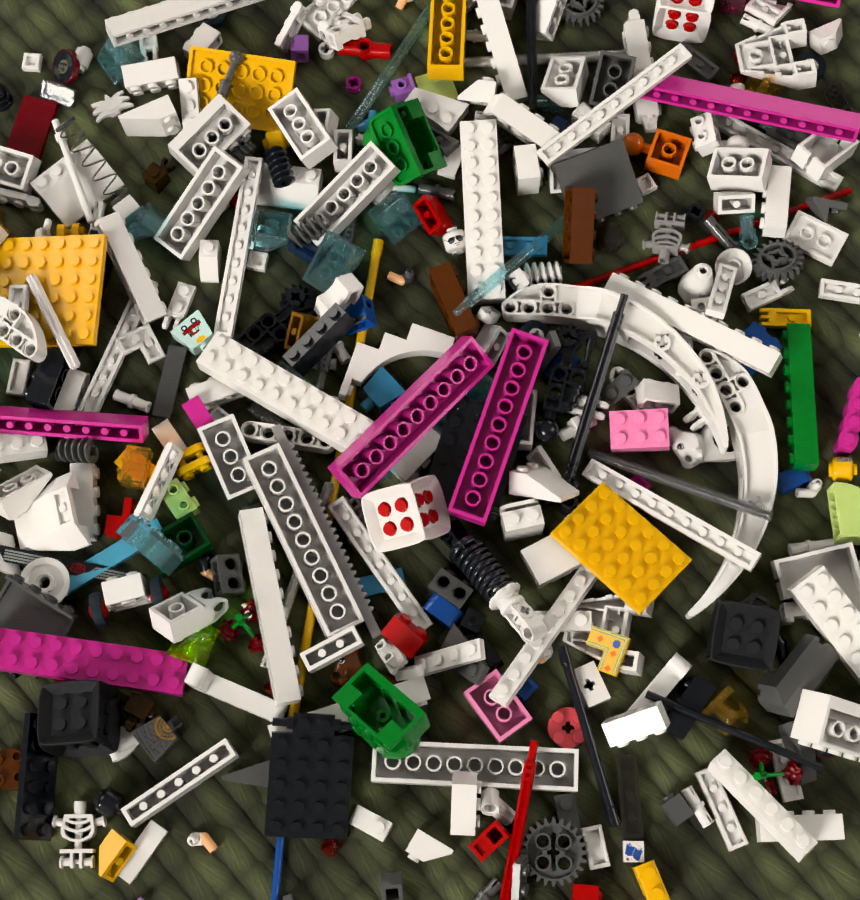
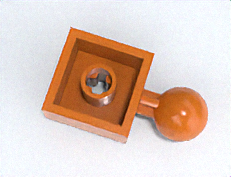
[623,128,692,180]

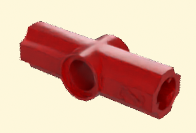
[338,37,393,61]

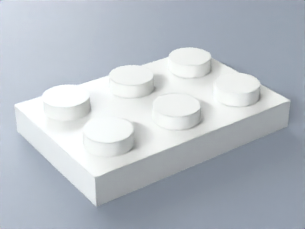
[781,210,849,267]

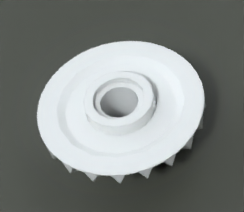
[20,557,71,603]

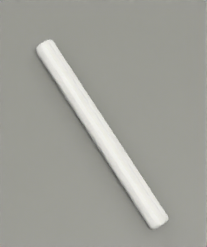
[26,274,80,370]

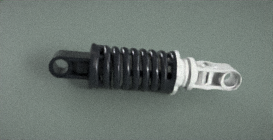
[440,520,547,643]

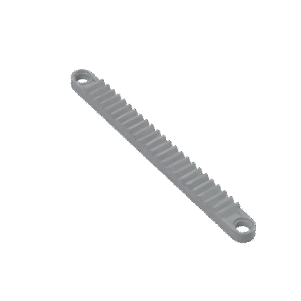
[271,424,382,639]

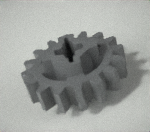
[230,141,256,165]

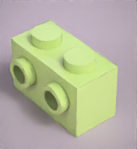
[163,477,201,520]

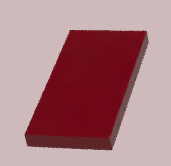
[6,95,59,160]

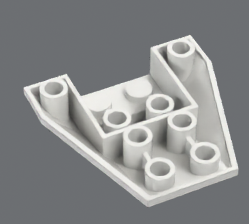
[14,471,92,551]

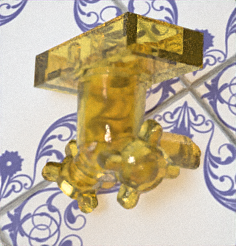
[745,76,784,97]
[701,685,749,735]

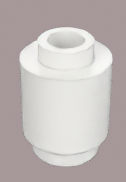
[75,46,93,74]

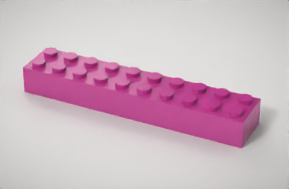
[447,328,549,527]
[327,336,495,499]
[0,628,190,697]

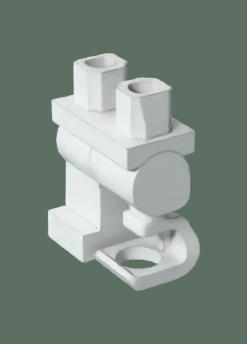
[317,11,372,51]

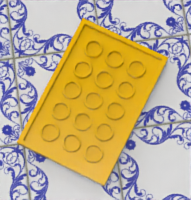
[186,46,297,132]
[550,482,692,616]

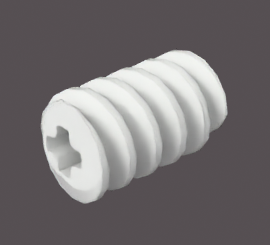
[524,261,562,285]

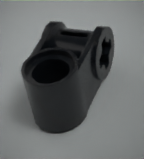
[473,637,504,675]

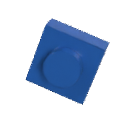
[517,677,538,702]

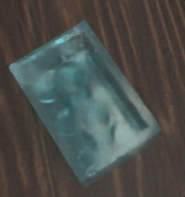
[116,514,184,576]

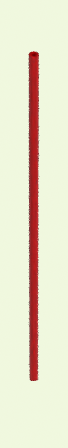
[545,187,852,296]

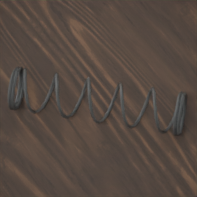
[55,117,130,205]

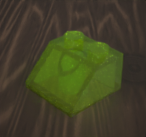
[167,625,220,667]

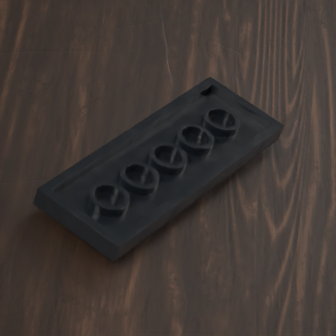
[13,713,58,841]

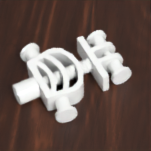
[52,801,107,869]

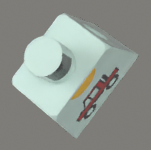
[170,310,214,356]

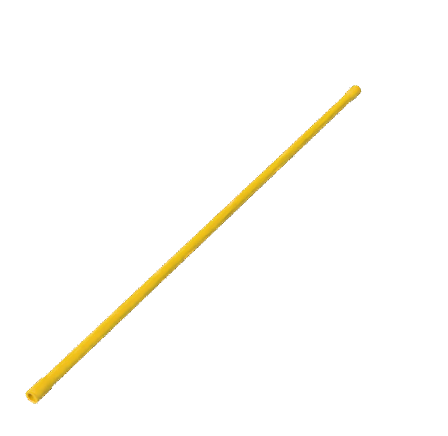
[288,238,384,717]

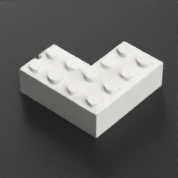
[770,542,860,612]

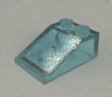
[302,230,366,293]

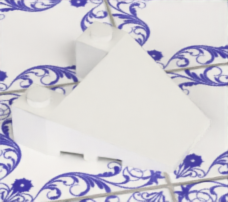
[735,18,817,90]
[563,594,655,676]

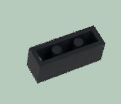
[666,675,716,741]

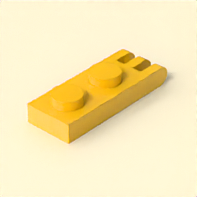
[759,308,811,329]

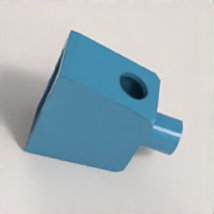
[359,366,405,413]

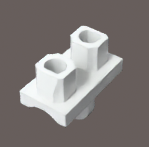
[375,639,408,676]

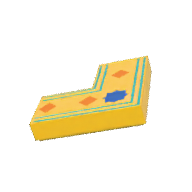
[586,626,631,677]

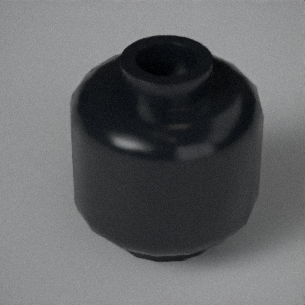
[93,787,125,818]

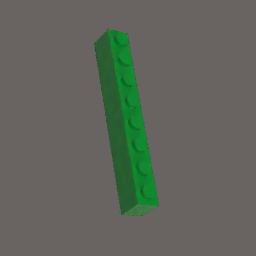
[781,323,819,471]

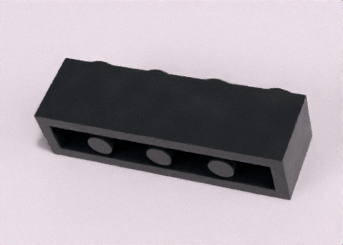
[282,303,356,377]

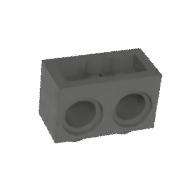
[210,554,246,598]
[428,567,474,611]

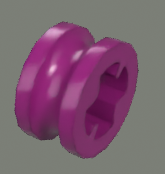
[346,75,362,94]

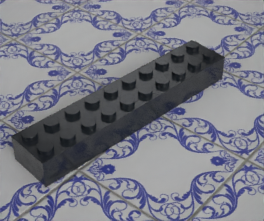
[25,229,114,409]

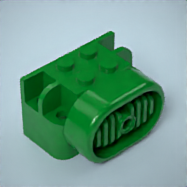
[363,98,447,186]
[332,662,431,759]

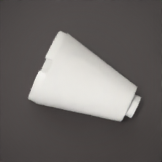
[678,263,714,306]

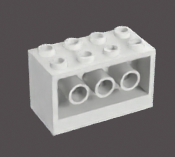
[168,94,251,176]
[790,689,860,762]

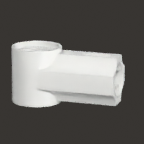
[481,787,516,826]

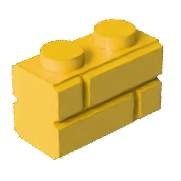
[632,860,670,900]

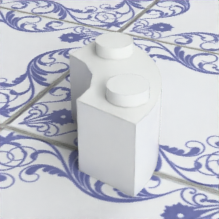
[314,273,364,318]

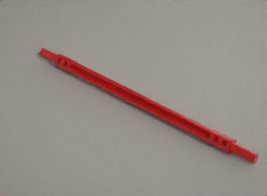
[500,740,539,900]

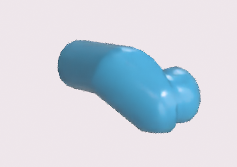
[358,110,377,133]

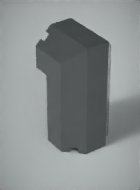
[758,634,840,718]

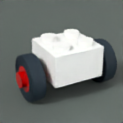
[89,571,169,628]

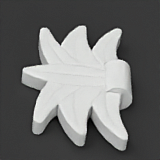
[91,90,134,123]

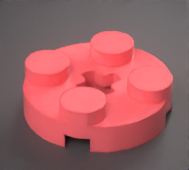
[547,707,584,749]

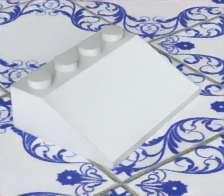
[30,139,125,229]

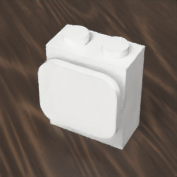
[499,499,545,542]
[520,535,581,589]

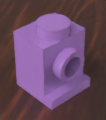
[291,35,309,63]
[388,73,415,103]

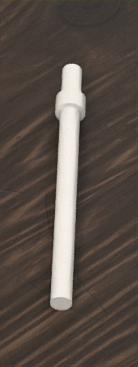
[51,119,95,224]

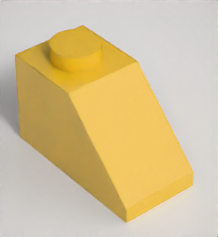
[99,829,138,882]

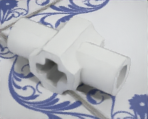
[558,416,597,441]

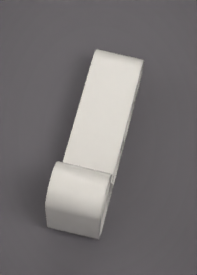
[626,652,692,712]

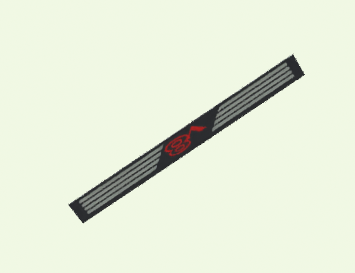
[0,545,148,582]

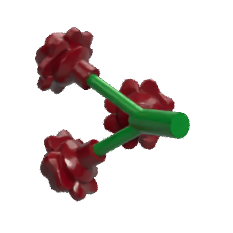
[218,599,264,653]
[749,747,803,797]

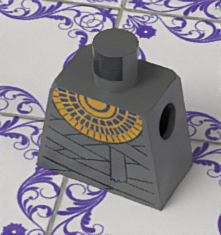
[131,715,183,764]

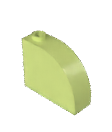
[827,482,860,545]

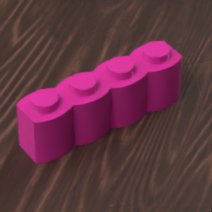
[833,377,860,457]

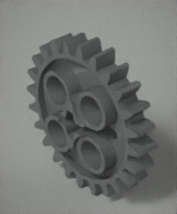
[520,816,588,887]

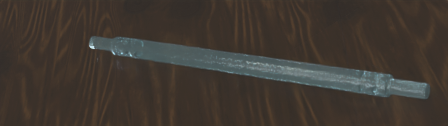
[339,3,431,145]
[453,215,564,316]

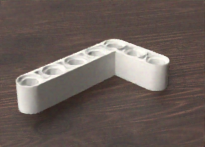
[241,396,340,454]
[184,663,288,722]

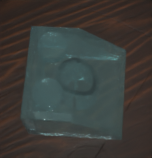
[249,207,293,252]

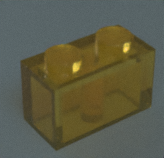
[117,445,153,490]

